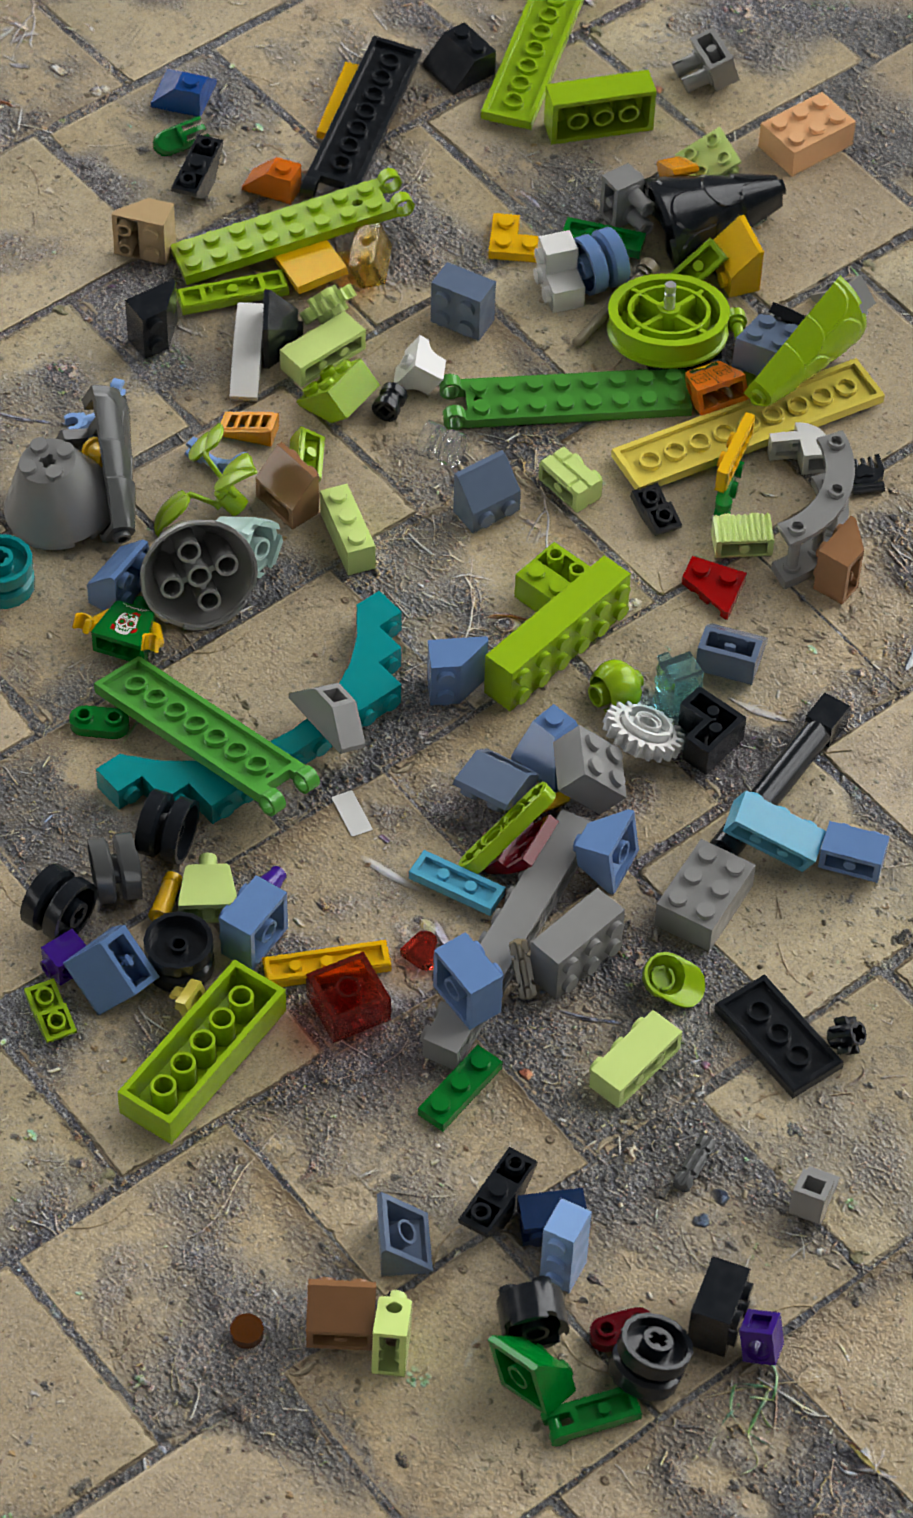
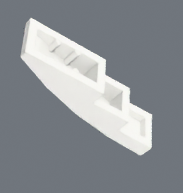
[229,302,264,401]

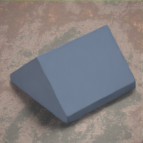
[377,1192,433,1276]

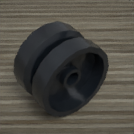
[134,788,200,865]
[20,863,98,940]
[143,911,215,992]
[608,1313,693,1402]

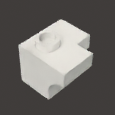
[393,335,446,395]

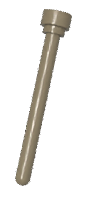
[572,257,660,347]

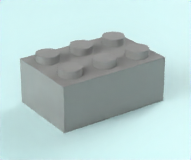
[654,839,756,952]
[530,887,625,1000]

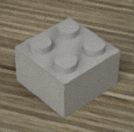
[553,725,627,814]

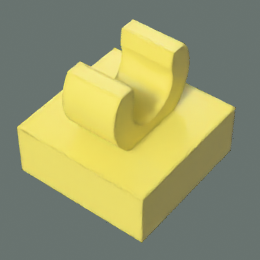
[169,979,206,1018]

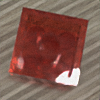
[306,951,391,1043]

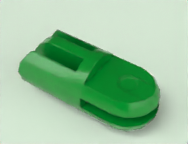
[153,116,210,157]

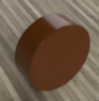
[230,1313,264,1349]

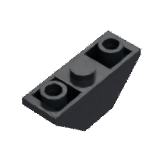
[171,134,223,199]
[458,1146,538,1238]

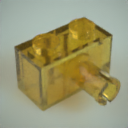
[336,223,392,289]

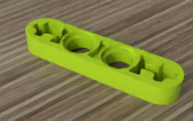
[459,782,556,874]

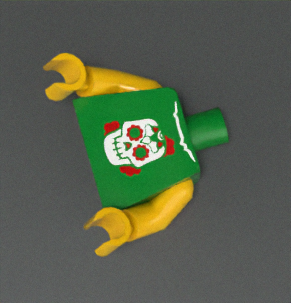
[72,596,164,661]

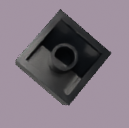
[422,22,496,95]
[125,278,178,359]

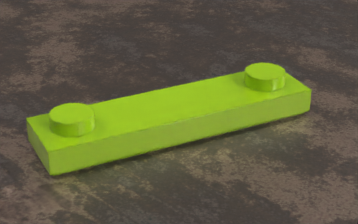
[176,269,289,315]

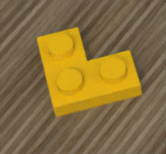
[488,213,538,263]

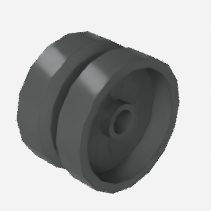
[87,831,143,907]

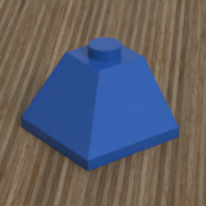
[150,69,217,117]

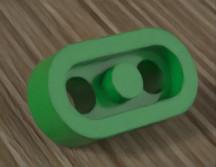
[69,705,130,739]

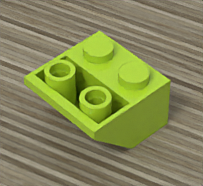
[296,358,380,423]
[514,542,590,612]

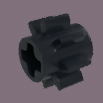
[827,1016,867,1055]

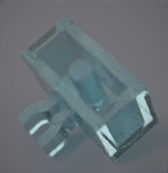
[652,651,704,719]

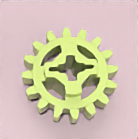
[299,284,357,325]

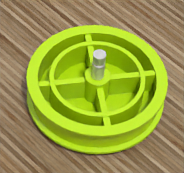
[607,273,730,368]

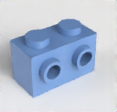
[818,821,890,883]

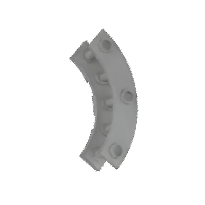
[771,430,855,589]

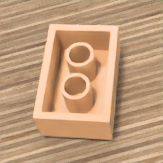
[758,92,856,177]

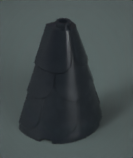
[643,173,786,269]

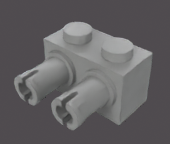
[672,27,740,93]
[599,163,655,235]

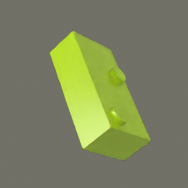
[544,69,657,145]

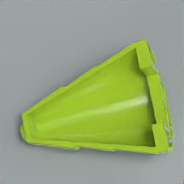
[744,276,867,407]

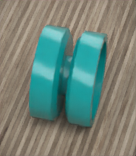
[0,534,35,609]

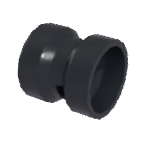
[372,382,408,422]

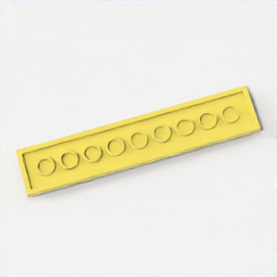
[611,358,885,490]

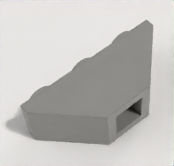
[288,683,365,754]

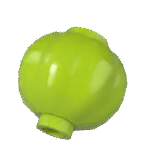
[588,659,644,712]

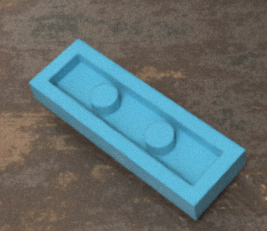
[409,850,506,916]

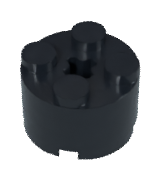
[496,1276,569,1349]

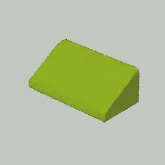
[671,238,728,281]
[289,426,325,482]

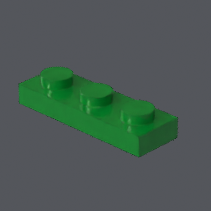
[563,217,646,259]
[418,1044,503,1132]

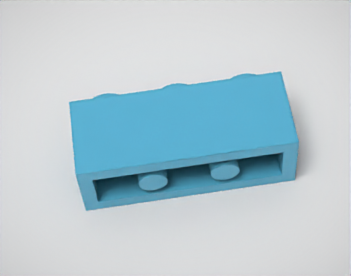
[723,790,826,872]

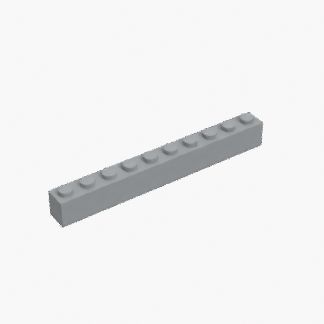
[420,809,592,1070]

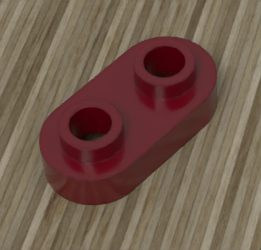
[589,1307,651,1352]

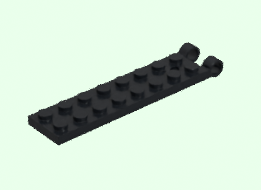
[299,35,423,199]

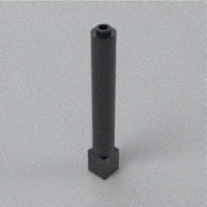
[710,692,850,856]

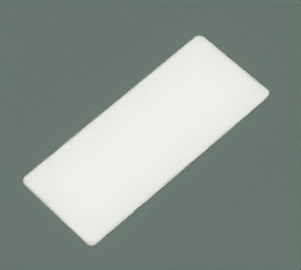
[332,790,372,837]

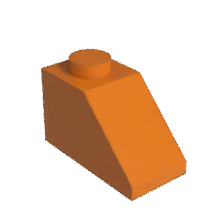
[242,157,302,205]

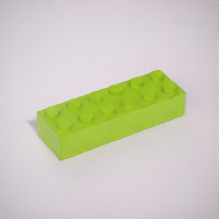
[484,555,631,712]
[117,959,287,1144]

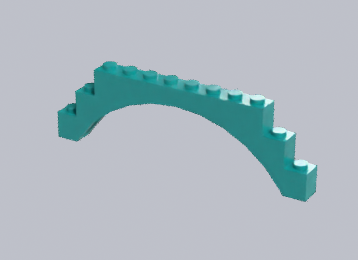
[96,591,402,824]

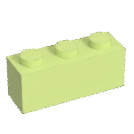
[280,311,366,388]
[320,484,376,576]
[589,1010,682,1109]

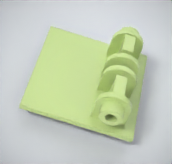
[675,126,742,176]

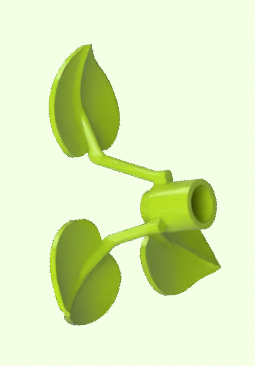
[154,423,258,537]

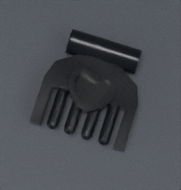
[851,454,885,496]

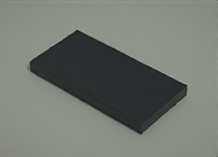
[714,974,844,1099]

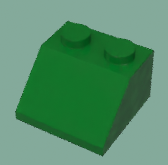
[487,1335,577,1416]

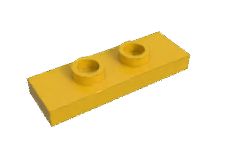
[714,412,756,493]

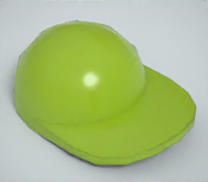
[642,952,706,1008]

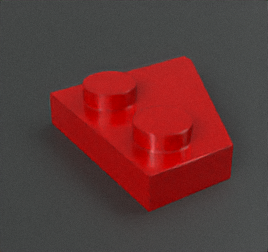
[682,556,747,620]

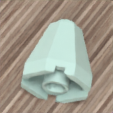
[216,516,283,578]

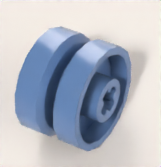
[574,227,630,296]

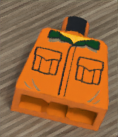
[685,361,749,416]

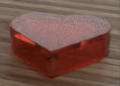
[400,931,437,971]

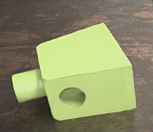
[178,852,237,923]
[371,1290,412,1377]

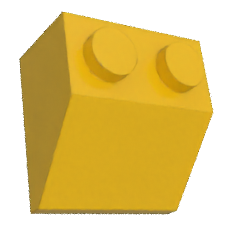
[713,215,764,298]

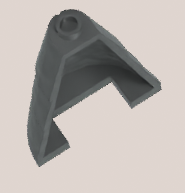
[56,385,136,544]

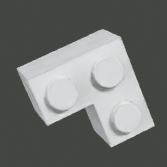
[533,230,585,313]

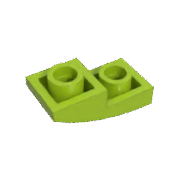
[24,978,77,1043]

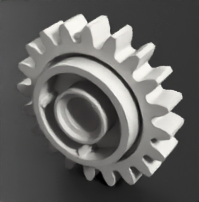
[602,701,685,763]

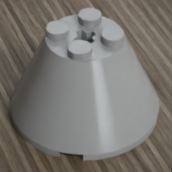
[4,437,111,550]
[140,520,258,630]

